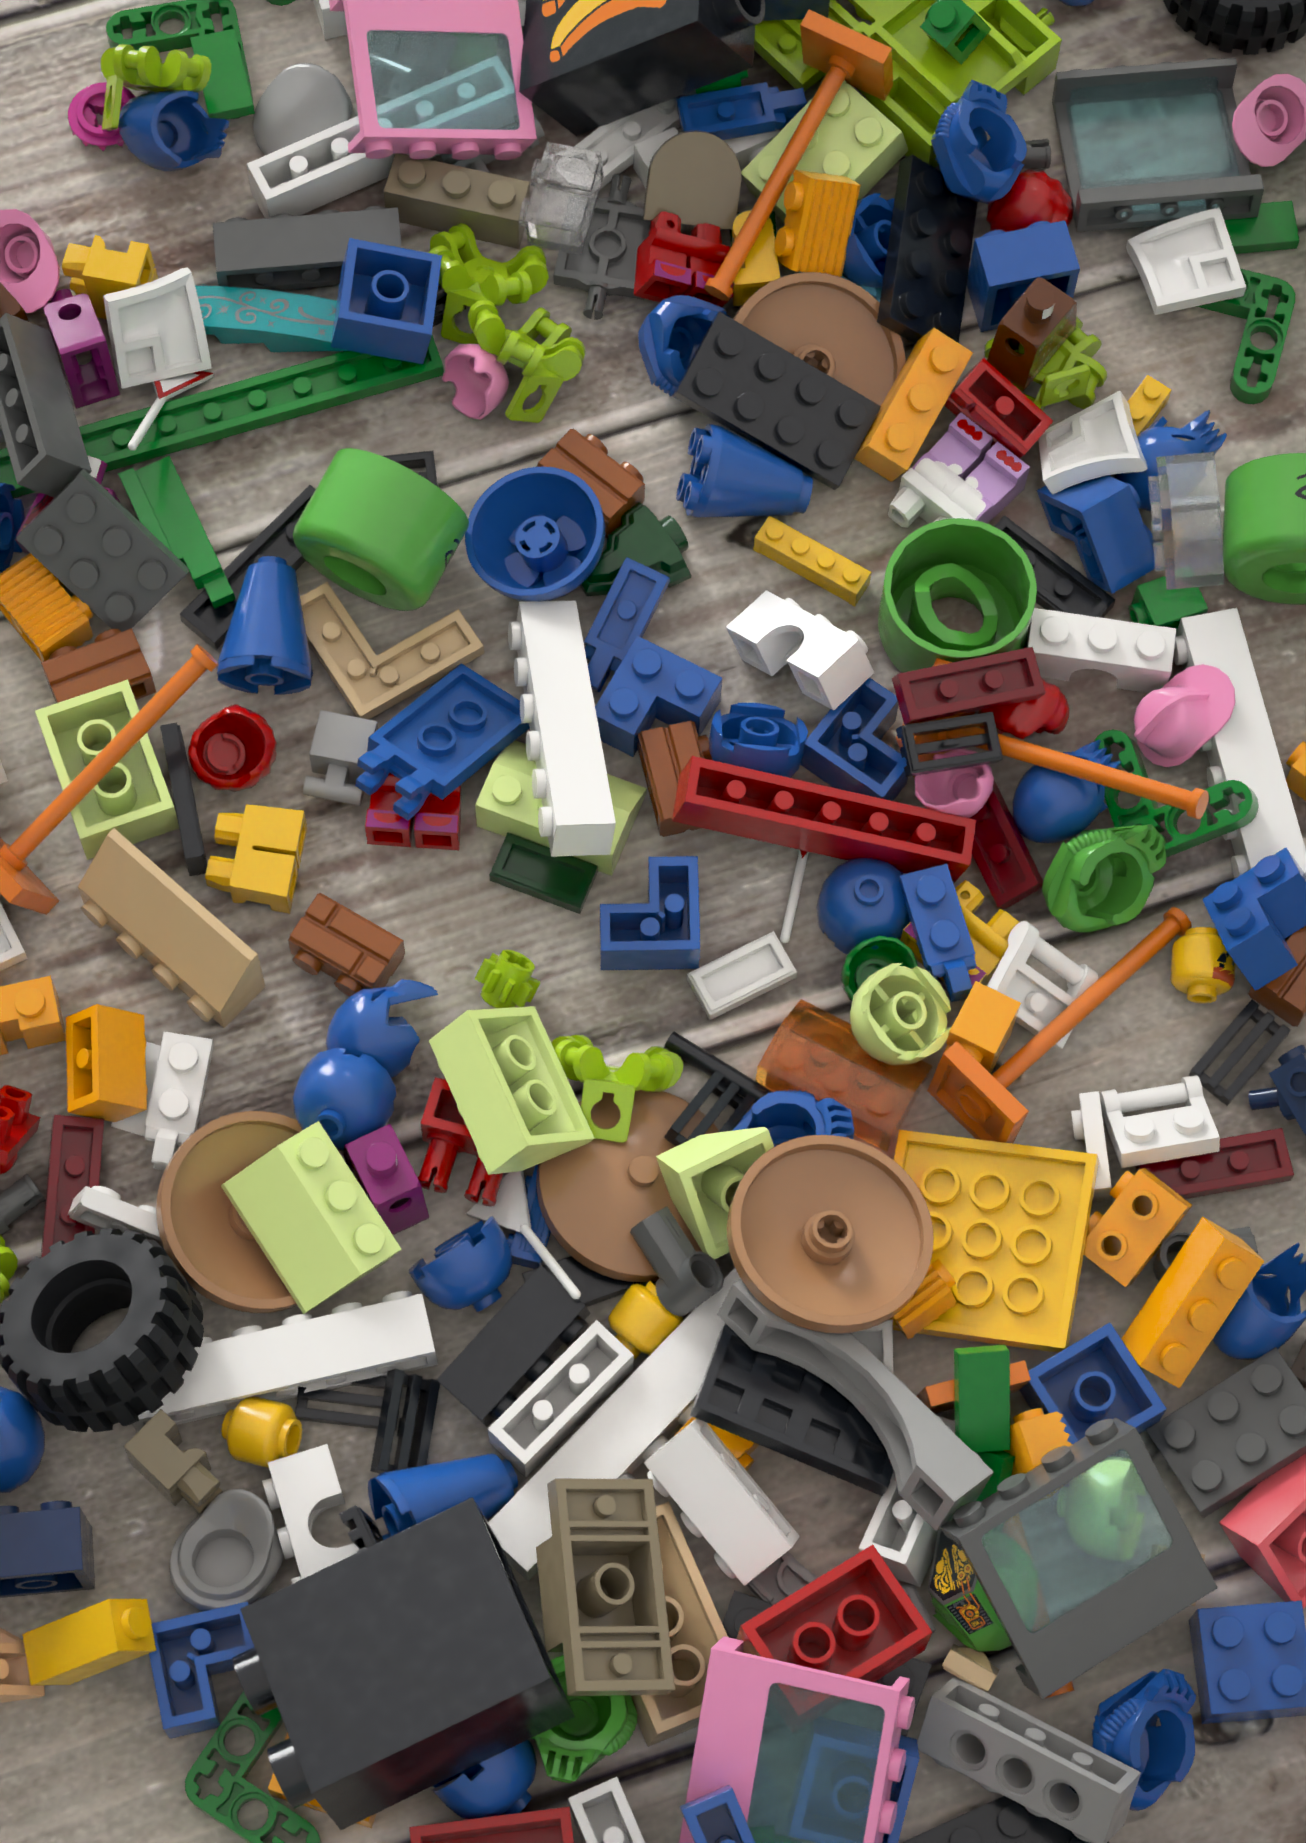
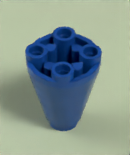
[676,424,813,518]

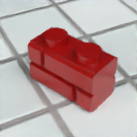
[944,358,1053,459]

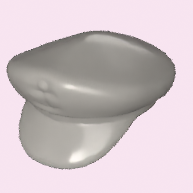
[253,63,352,155]
[169,1489,284,1611]

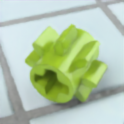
[475,950,540,1008]

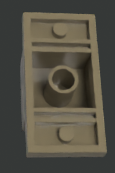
[536,1478,675,1696]

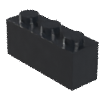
[436,1265,590,1427]

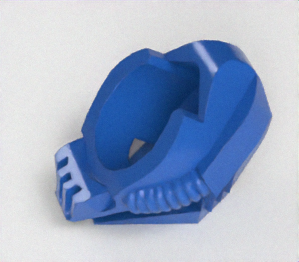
[931,80,1027,204]
[638,295,731,399]
[732,1090,854,1147]
[1092,1669,1196,1811]

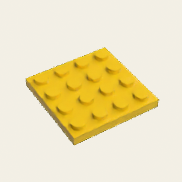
[889,1130,1099,1353]

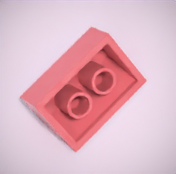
[1219,1454,1306,1609]

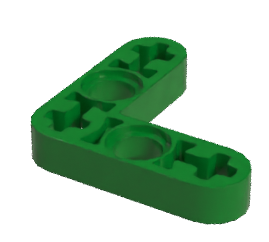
[106,0,253,119]
[1196,268,1296,405]
[1094,729,1259,858]
[185,1691,321,1843]

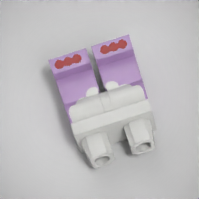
[888,412,1030,528]

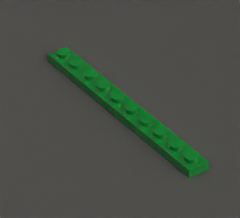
[0,335,444,499]

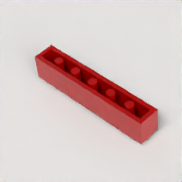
[672,756,976,884]

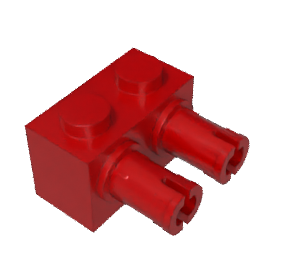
[417,1077,504,1207]

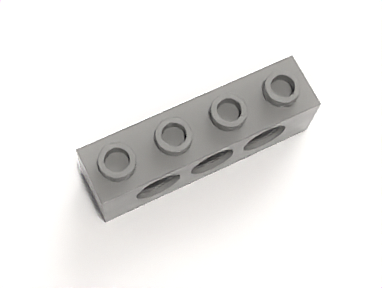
[917,1676,1141,1843]

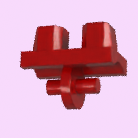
[0,1085,41,1174]

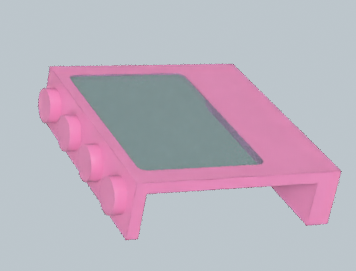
[329,0,537,160]
[679,1636,915,1843]

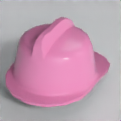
[1232,74,1306,167]
[0,209,60,313]
[1134,664,1235,767]

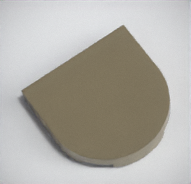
[642,130,741,230]

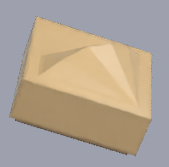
[942,1644,1000,1691]

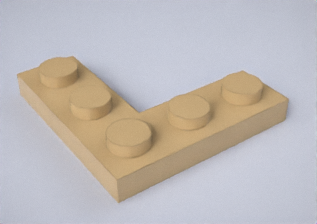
[300,582,484,719]

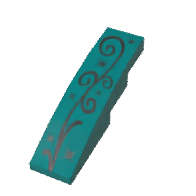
[195,286,348,352]

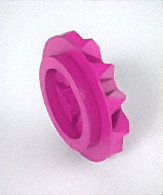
[68,82,135,152]

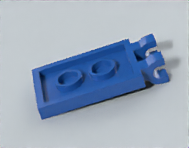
[355,663,530,820]

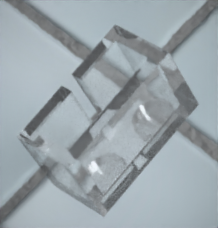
[519,142,604,255]

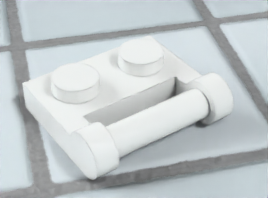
[987,921,1098,1049]
[1099,1075,1220,1168]

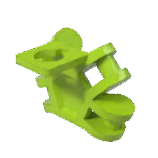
[101,44,211,131]
[429,223,549,344]
[468,300,586,423]
[984,316,1107,411]
[551,1035,683,1142]

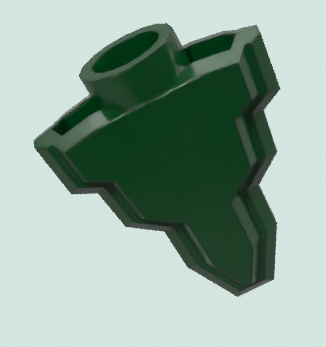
[580,502,692,596]

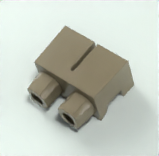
[124,1409,223,1514]

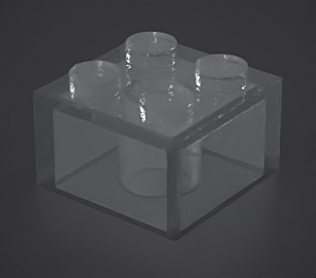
[1148,452,1224,590]

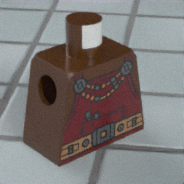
[987,277,1077,392]

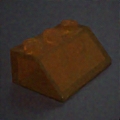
[756,999,933,1152]

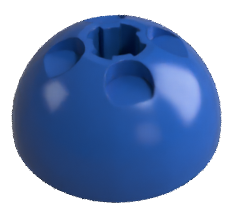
[465,467,605,602]

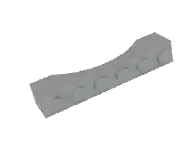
[717,1279,994,1531]

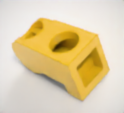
[732,210,780,306]

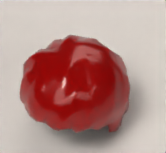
[986,169,1073,232]
[978,677,1070,740]
[188,704,277,792]

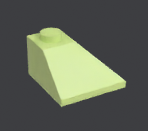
[656,1127,774,1260]

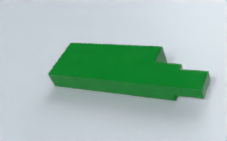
[118,456,236,609]

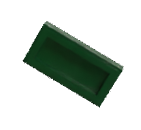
[489,833,598,914]

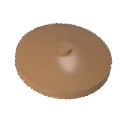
[733,272,906,406]
[536,1090,719,1282]
[156,1111,302,1313]
[727,1135,934,1333]

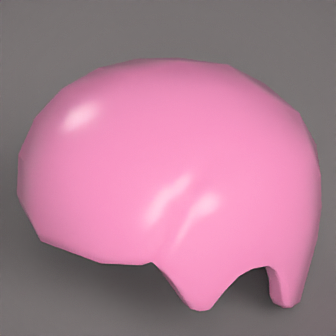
[442,344,509,420]
[914,749,994,818]

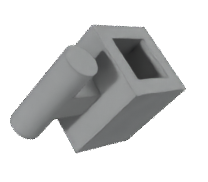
[303,710,378,806]

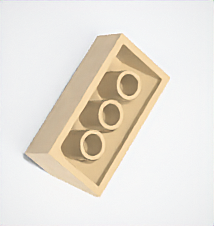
[78,828,265,1028]
[631,1501,728,1747]

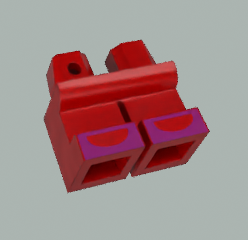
[634,211,733,307]
[365,772,462,851]

